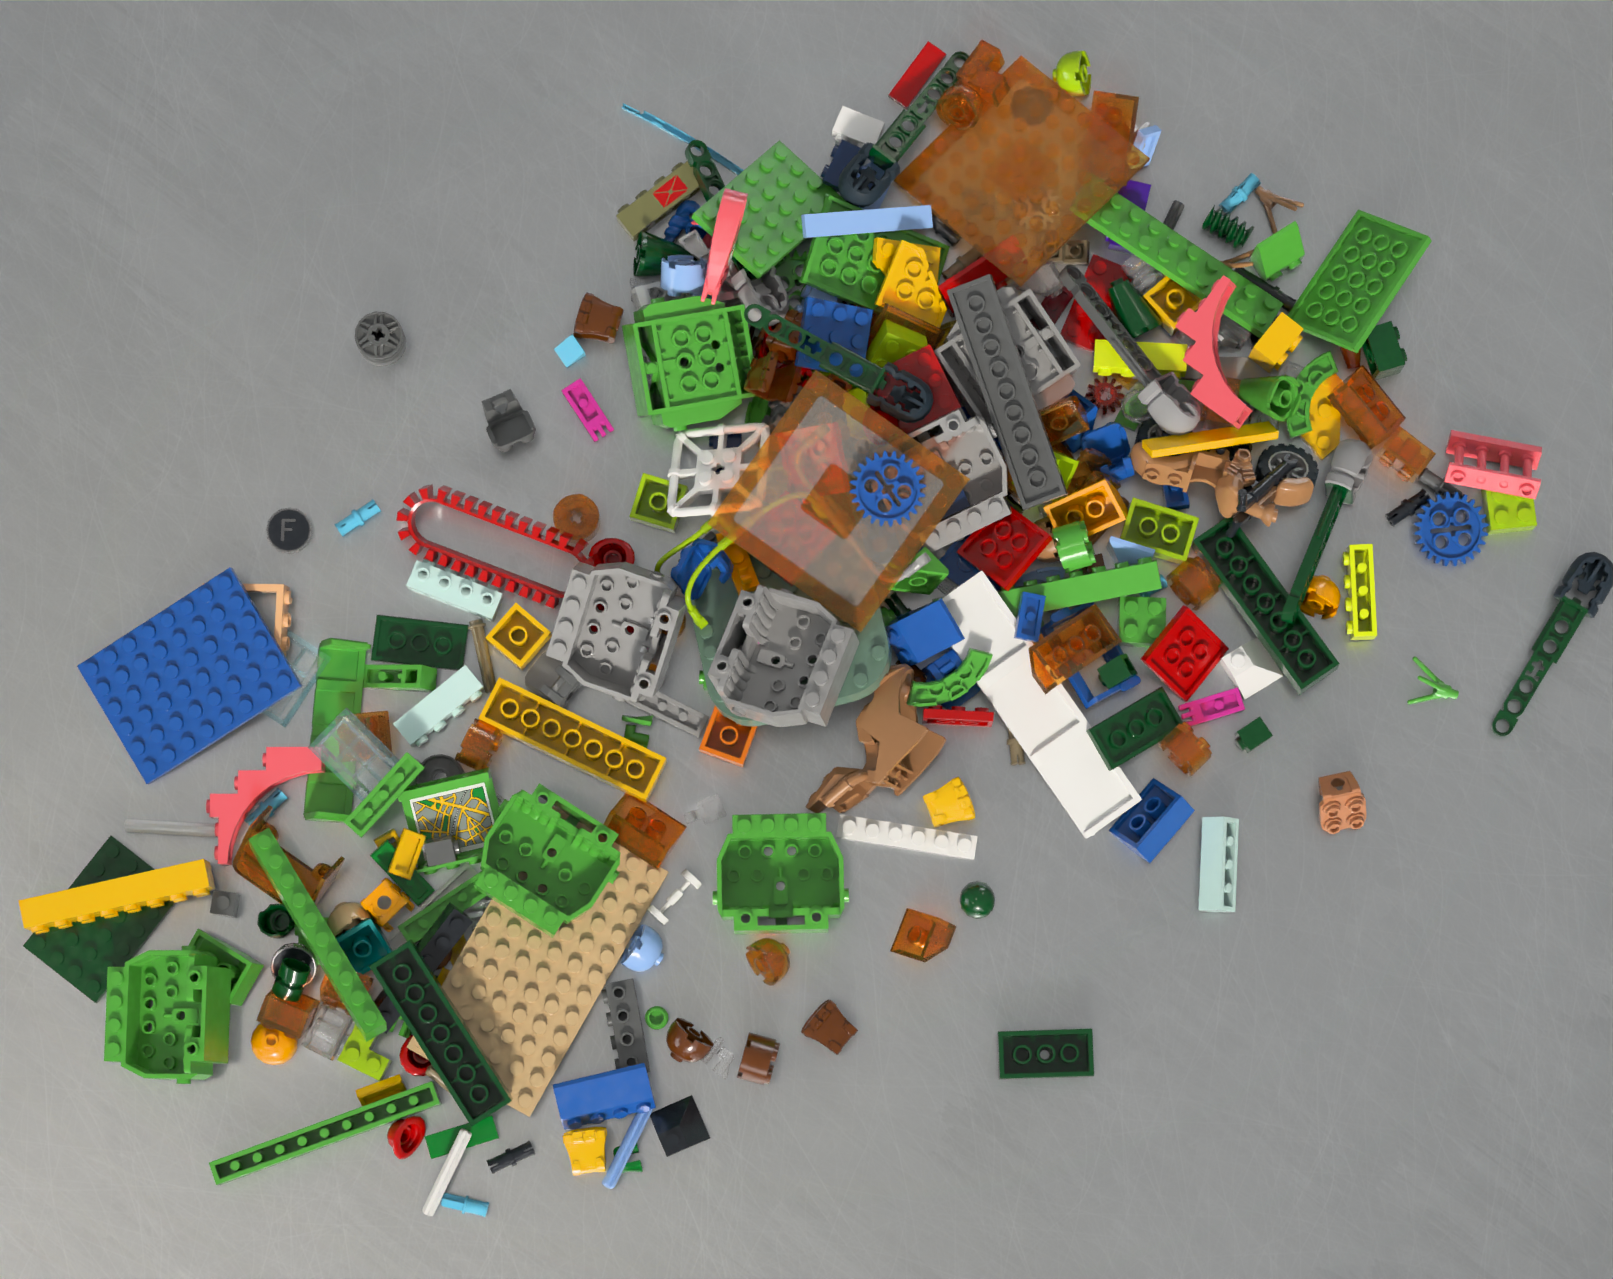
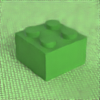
[1117,596,1166,647]

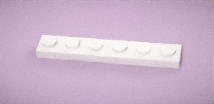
[836,814,978,860]

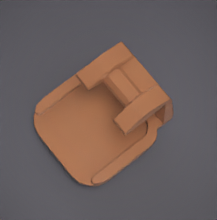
[1318,771,1366,834]

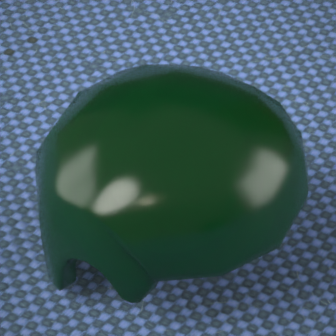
[960,881,995,919]
[257,904,295,939]

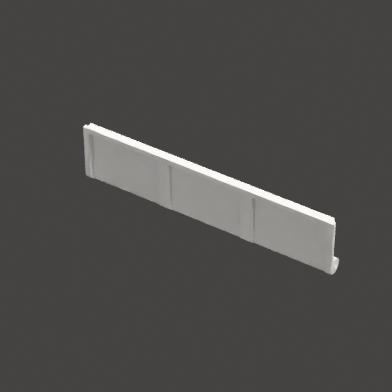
[942,571,1142,839]

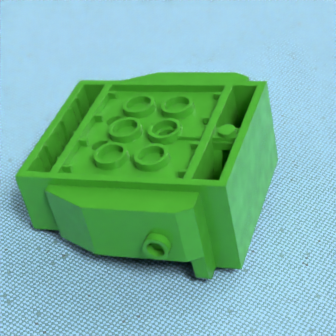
[622,296,756,432]
[474,783,621,938]
[713,813,849,935]
[104,946,231,1084]

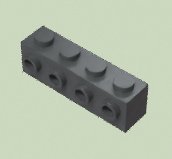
[602,978,651,1073]

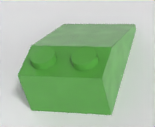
[1249,221,1305,282]
[188,929,264,1006]

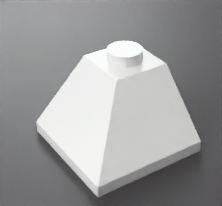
[1219,638,1283,700]

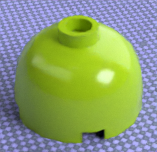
[1053,51,1091,97]

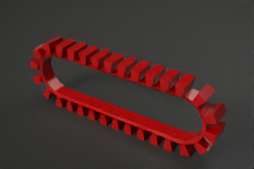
[396,484,600,609]

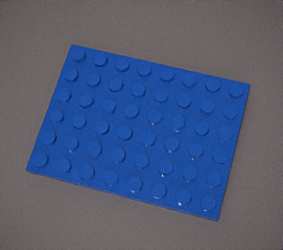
[77,567,303,784]

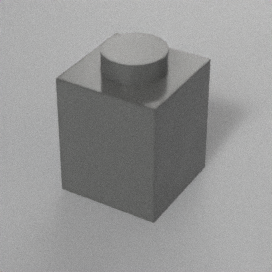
[424,834,461,867]
[210,890,240,918]

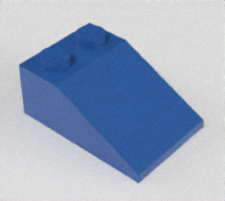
[886,598,965,666]

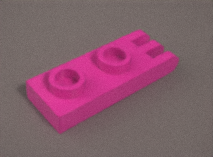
[561,378,614,442]
[1178,687,1245,728]

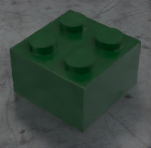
[1362,321,1407,381]

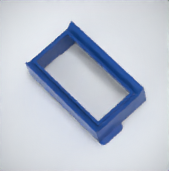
[1040,602,1141,709]

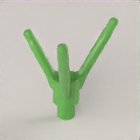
[1407,656,1459,704]

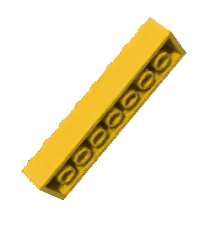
[478,677,667,803]
[18,859,216,934]

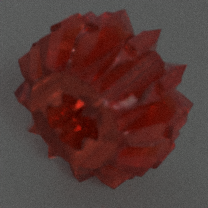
[1085,376,1125,416]

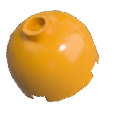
[1300,575,1341,619]
[251,1018,298,1065]

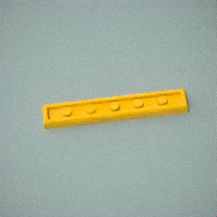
[1142,421,1279,458]

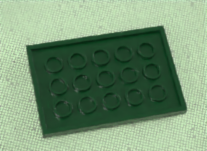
[23,835,176,1004]

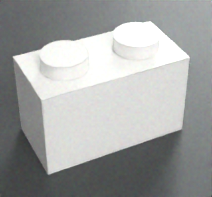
[832,106,885,148]

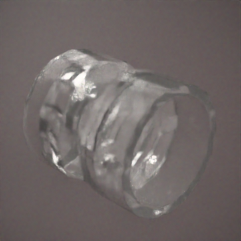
[1121,255,1164,294]

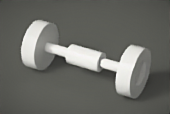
[647,869,702,925]

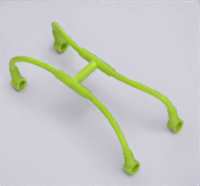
[654,465,830,630]

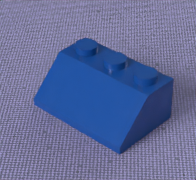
[1109,778,1195,863]

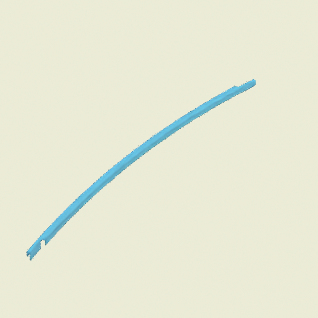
[621,103,744,176]

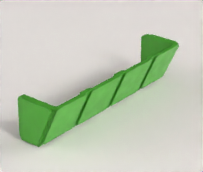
[303,638,371,823]

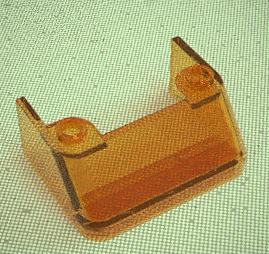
[232,805,345,905]

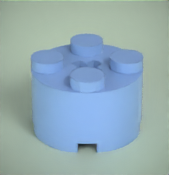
[660,255,707,296]

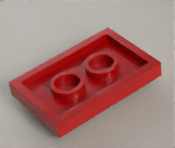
[922,705,994,727]

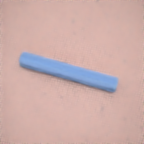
[602,1109,653,1189]

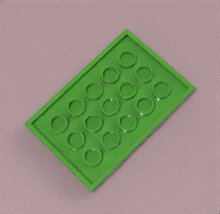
[691,140,846,279]
[799,195,950,332]
[1287,209,1432,353]

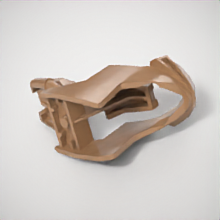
[805,664,946,813]

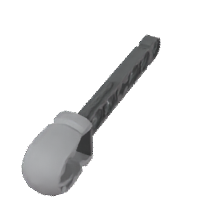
[1059,264,1201,436]

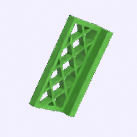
[344,752,425,838]

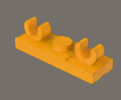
[716,529,760,596]

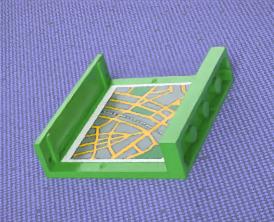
[398,767,501,875]

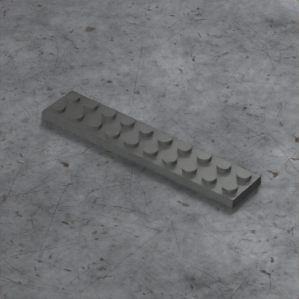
[947,274,1068,510]

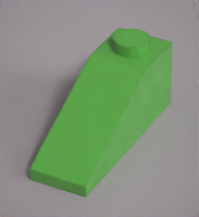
[363,665,437,692]

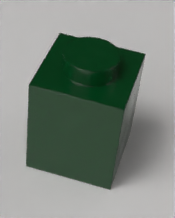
[1097,654,1138,689]
[1234,717,1273,754]

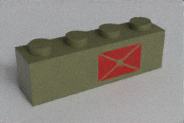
[616,161,701,241]

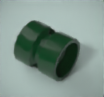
[271,958,311,1002]

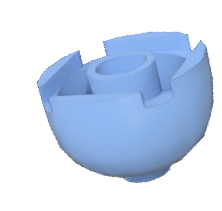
[620,924,664,972]

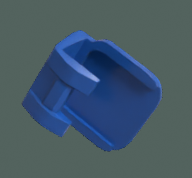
[1081,422,1135,484]
[670,538,734,600]
[922,648,981,710]

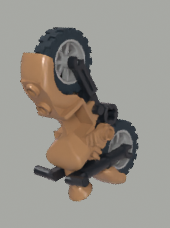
[1130,417,1319,538]

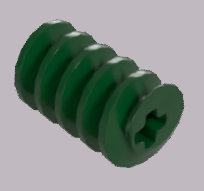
[1202,205,1254,249]

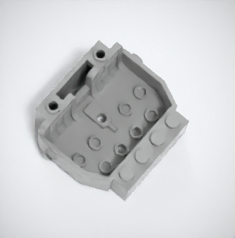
[934,287,1081,426]
[870,407,1012,553]
[546,562,687,703]
[707,585,860,728]

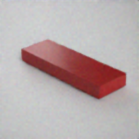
[888,41,947,110]

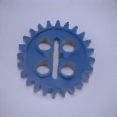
[850,450,926,527]
[1412,492,1489,566]

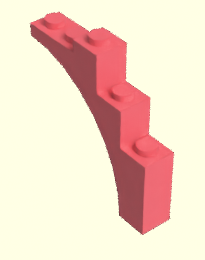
[1175,275,1252,429]
[206,747,326,865]

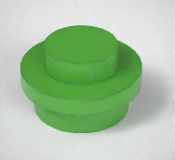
[645,1006,668,1030]

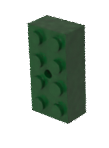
[997,1029,1094,1080]

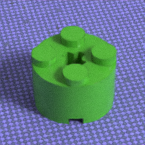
[1052,520,1096,573]

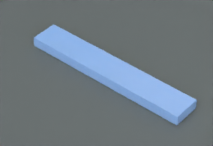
[801,205,933,238]

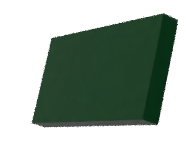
[371,615,469,671]
[1086,686,1184,771]

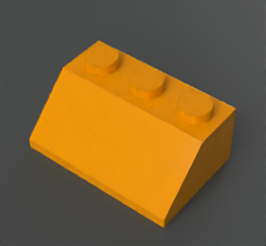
[1043,478,1128,536]

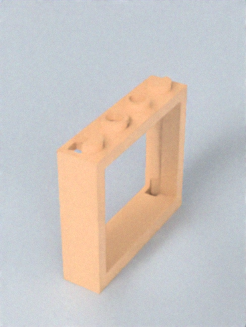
[202,583,292,657]

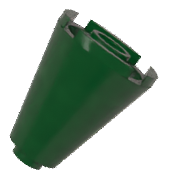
[633,232,697,277]
[1108,278,1162,339]

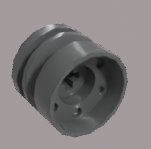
[355,311,406,366]

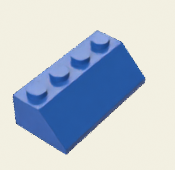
[553,1063,656,1130]

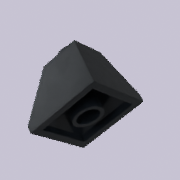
[650,1095,710,1157]

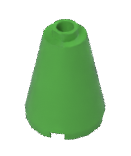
[1237,375,1301,422]

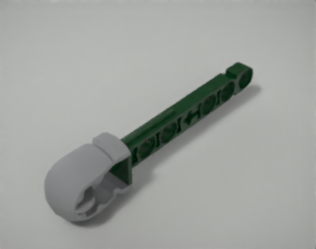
[685,140,790,326]
[1281,438,1373,624]

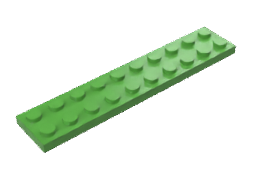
[1070,177,1283,338]

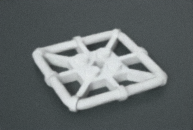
[667,422,770,517]

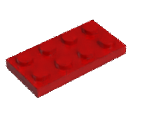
[1060,254,1135,353]

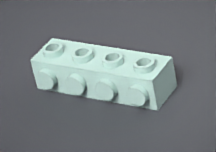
[406,559,504,622]
[393,665,484,748]
[1198,816,1239,912]

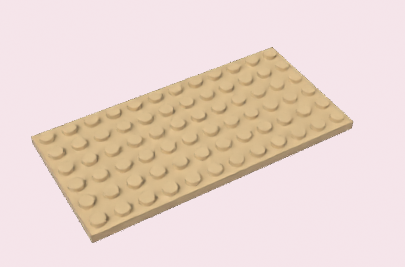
[406,806,668,1117]

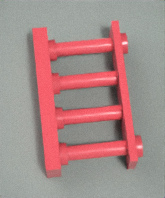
[1444,430,1542,499]

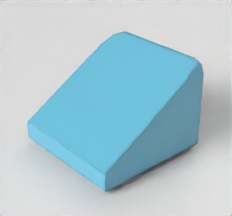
[554,334,586,368]

